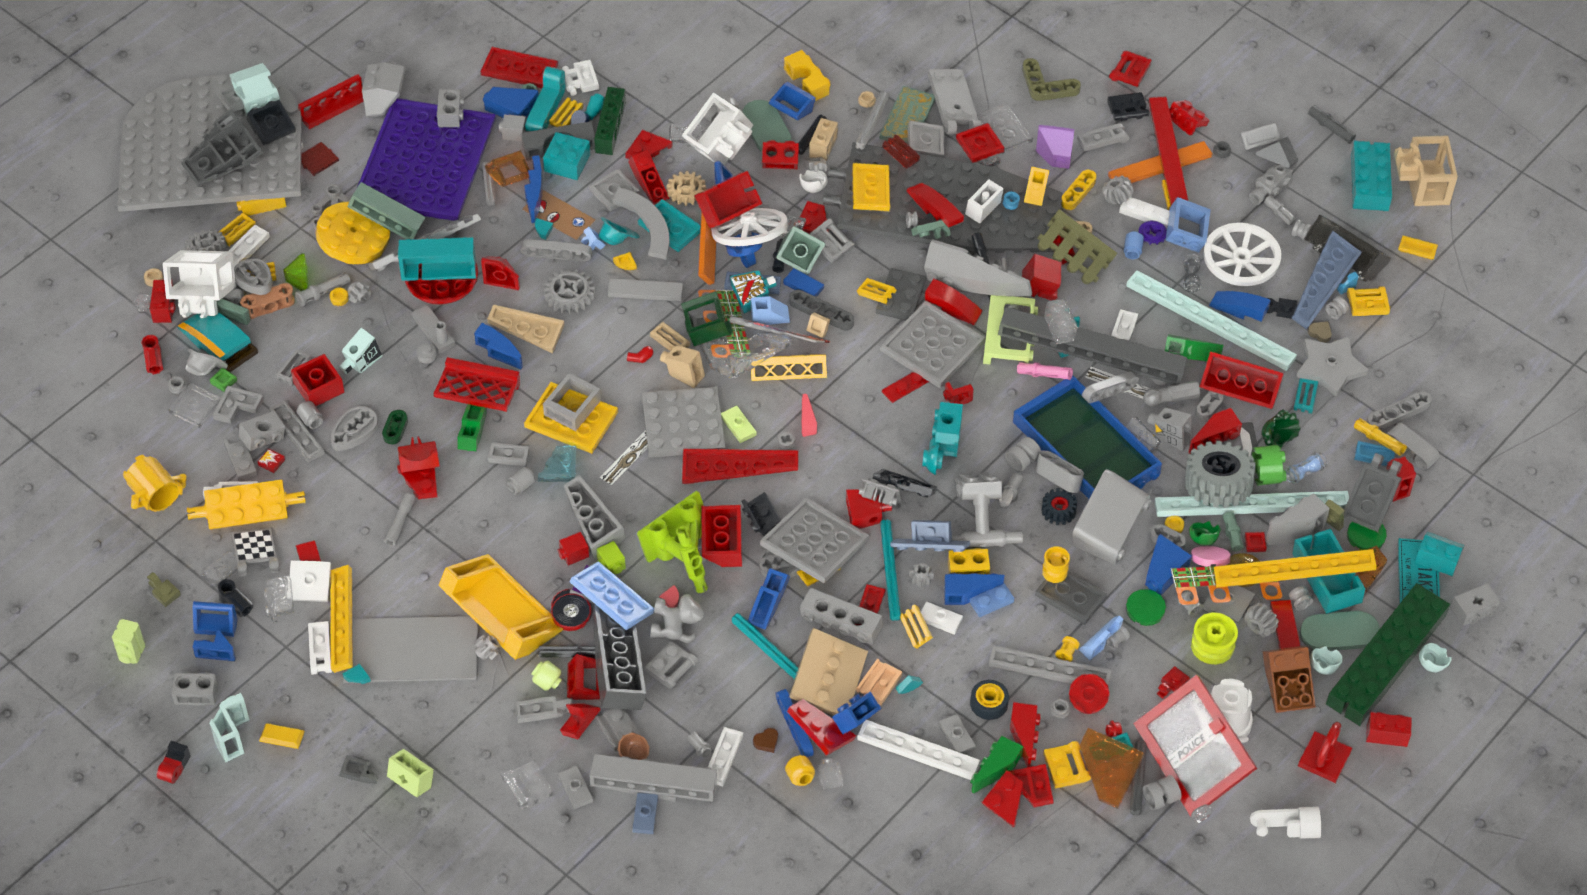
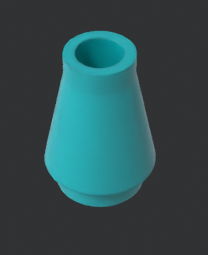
[585,93,605,120]

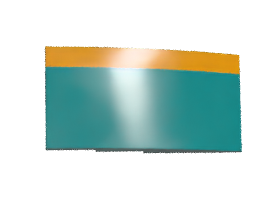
[177,312,251,361]

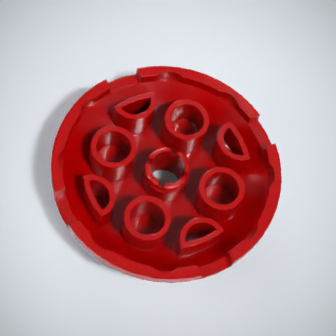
[405,263,478,305]

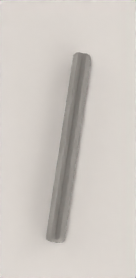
[855,90,889,150]

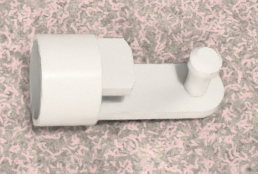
[1250,807,1321,839]

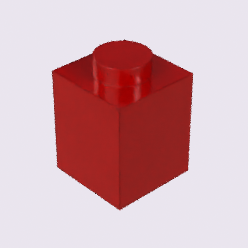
[557,532,589,566]

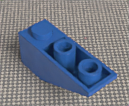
[944,573,1004,605]

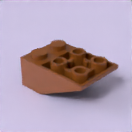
[1263,646,1316,713]

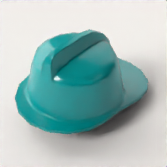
[598,217,640,245]

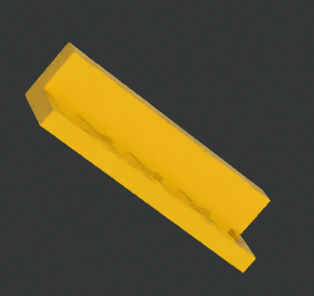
[750,354,827,381]

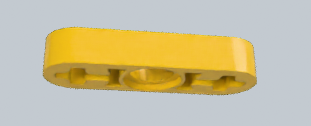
[1061,170,1096,210]

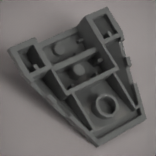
[181,109,264,186]

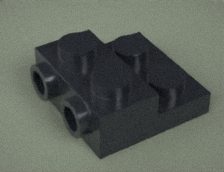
[247,100,296,145]

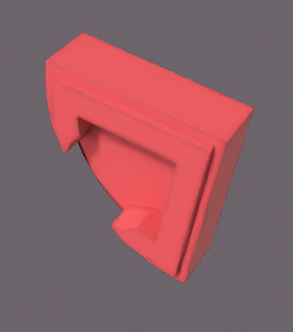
[659,585,679,608]

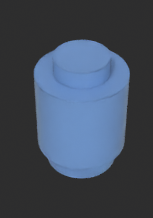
[1124,231,1144,259]

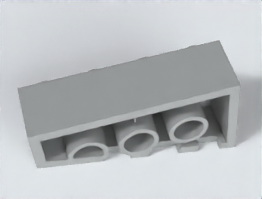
[563,475,626,561]

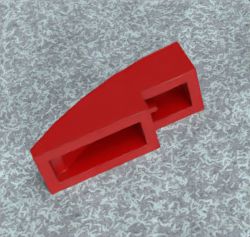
[925,279,983,325]

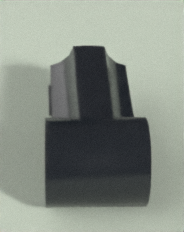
[218,579,254,617]

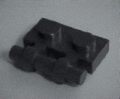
[1107,92,1149,121]

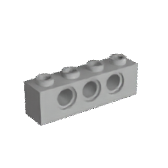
[800,588,883,645]

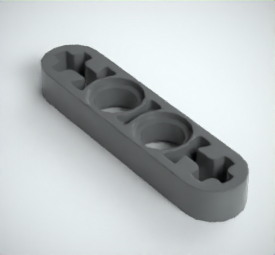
[789,290,854,331]

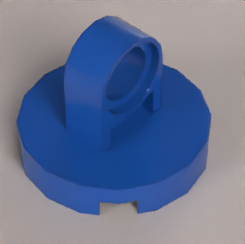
[726,232,763,268]

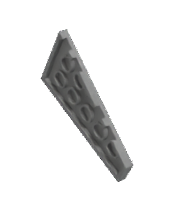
[368,213,481,272]

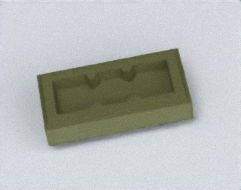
[1325,499,1344,532]

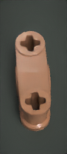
[240,283,295,319]

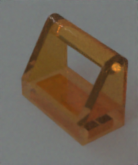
[484,150,530,187]

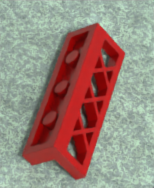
[298,74,364,130]

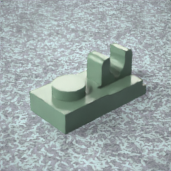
[911,220,951,239]

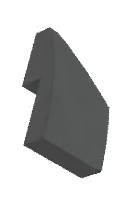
[339,755,378,784]

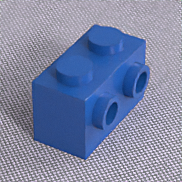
[832,691,881,734]

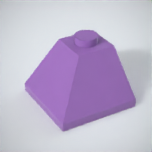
[1036,125,1074,169]

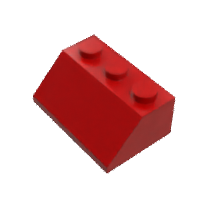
[701,505,742,567]

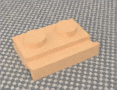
[856,659,902,705]

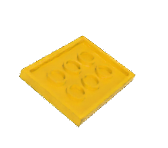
[524,382,618,454]

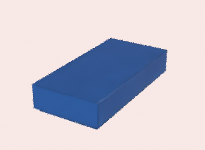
[783,268,824,297]

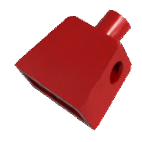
[846,489,892,529]

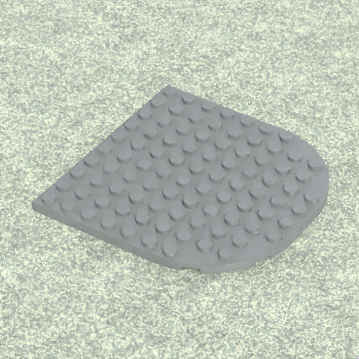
[117,75,302,212]

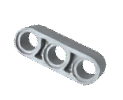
[1387,423,1440,471]
[1035,451,1084,493]

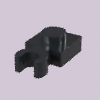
[1267,298,1298,319]

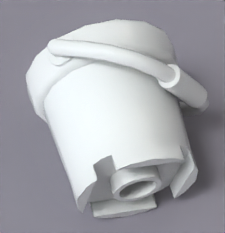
[1194,679,1253,744]

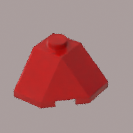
[481,256,520,291]

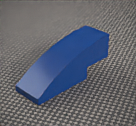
[1209,291,1270,322]
[474,323,523,370]
[748,568,790,630]

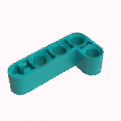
[525,66,566,132]

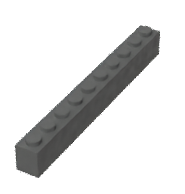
[998,307,1187,385]

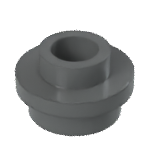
[1213,141,1231,158]

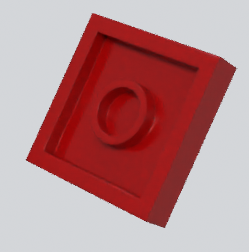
[956,123,1004,163]

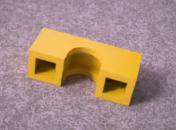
[784,50,831,101]

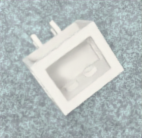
[682,93,753,165]
[163,250,236,318]

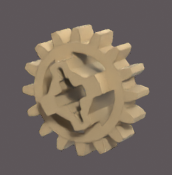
[667,171,706,206]

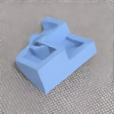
[1079,616,1123,660]

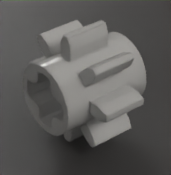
[348,281,371,304]
[909,562,934,587]
[475,635,500,660]

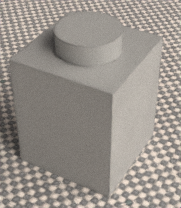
[499,114,526,141]

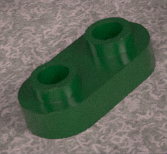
[382,410,408,444]

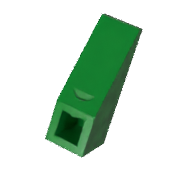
[1165,334,1223,361]
[970,735,1023,793]

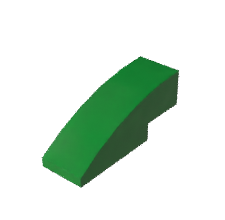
[457,404,487,451]

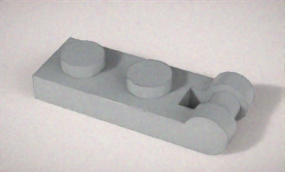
[1077,123,1130,152]

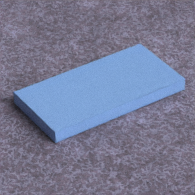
[570,561,655,630]

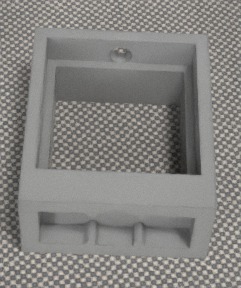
[543,373,601,431]

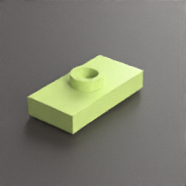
[721,406,756,443]

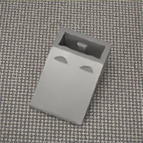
[1266,493,1330,546]

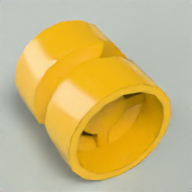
[1042,546,1070,583]

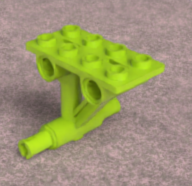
[637,491,708,593]

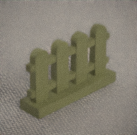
[1037,209,1118,284]

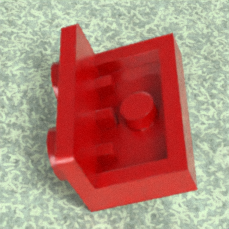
[1169,100,1210,136]

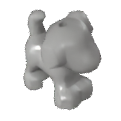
[650,594,704,643]

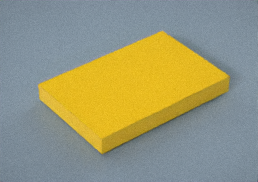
[852,163,890,211]

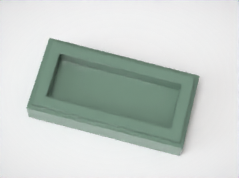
[217,299,251,325]

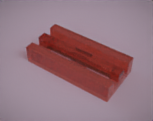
[882,134,920,169]

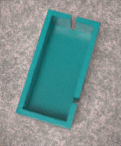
[1351,141,1392,211]
[398,237,476,281]
[1292,529,1365,614]

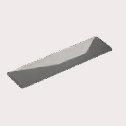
[1240,422,1258,456]

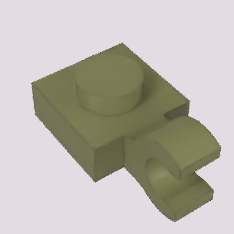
[147,572,181,607]

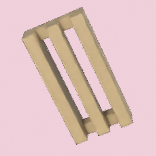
[650,322,690,351]

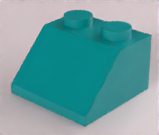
[1415,531,1465,576]

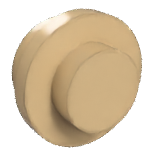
[858,91,876,108]

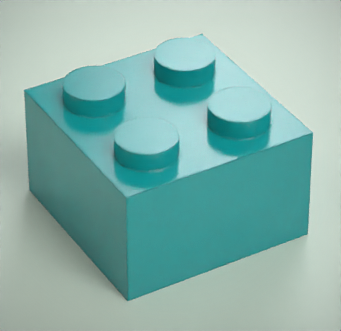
[543,132,590,180]

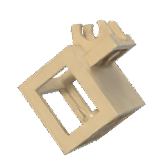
[1394,136,1458,206]

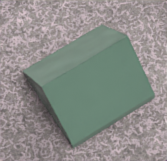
[776,226,826,275]

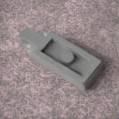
[515,696,573,723]

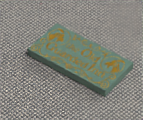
[879,86,935,147]

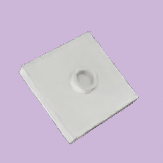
[288,561,331,602]

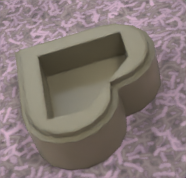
[1308,321,1332,343]

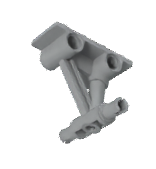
[952,473,1023,549]

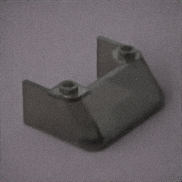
[1304,215,1392,282]

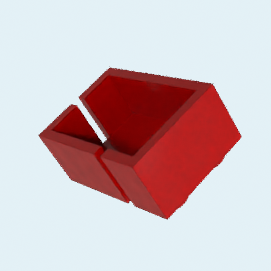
[694,171,763,228]

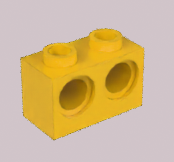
[948,548,990,574]

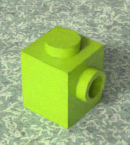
[596,541,626,574]

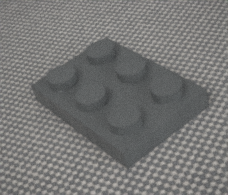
[876,268,926,321]
[1035,571,1107,625]

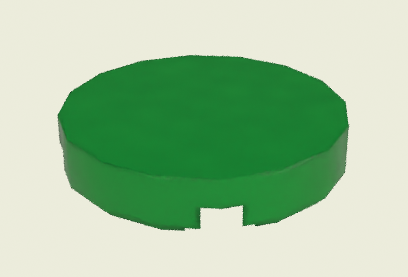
[1347,522,1387,551]
[1126,589,1166,626]

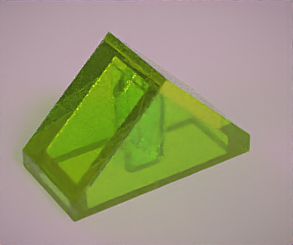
[283,253,308,291]

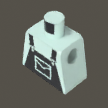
[339,328,382,374]

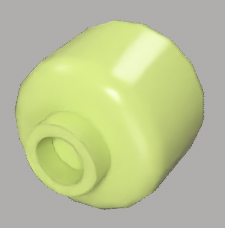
[531,661,562,691]

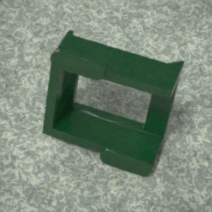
[681,291,733,347]

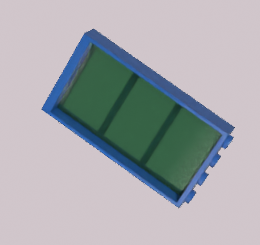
[1013,376,1162,499]

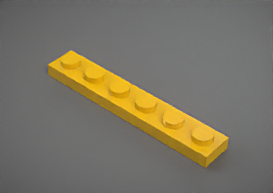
[331,565,352,673]

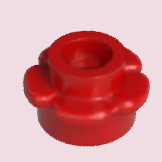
[1105,720,1122,738]

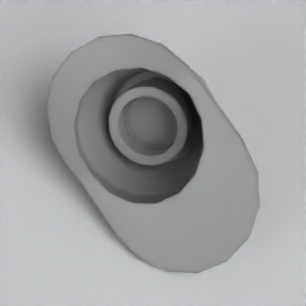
[185,349,228,376]

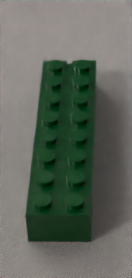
[1326,583,1450,727]

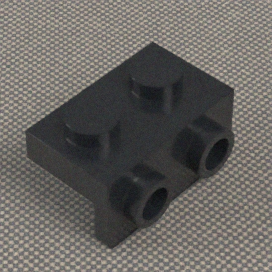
[741,492,781,536]

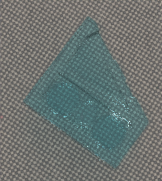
[538,446,576,482]

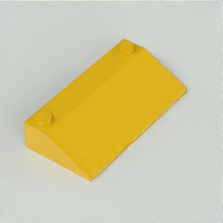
[438,554,563,660]

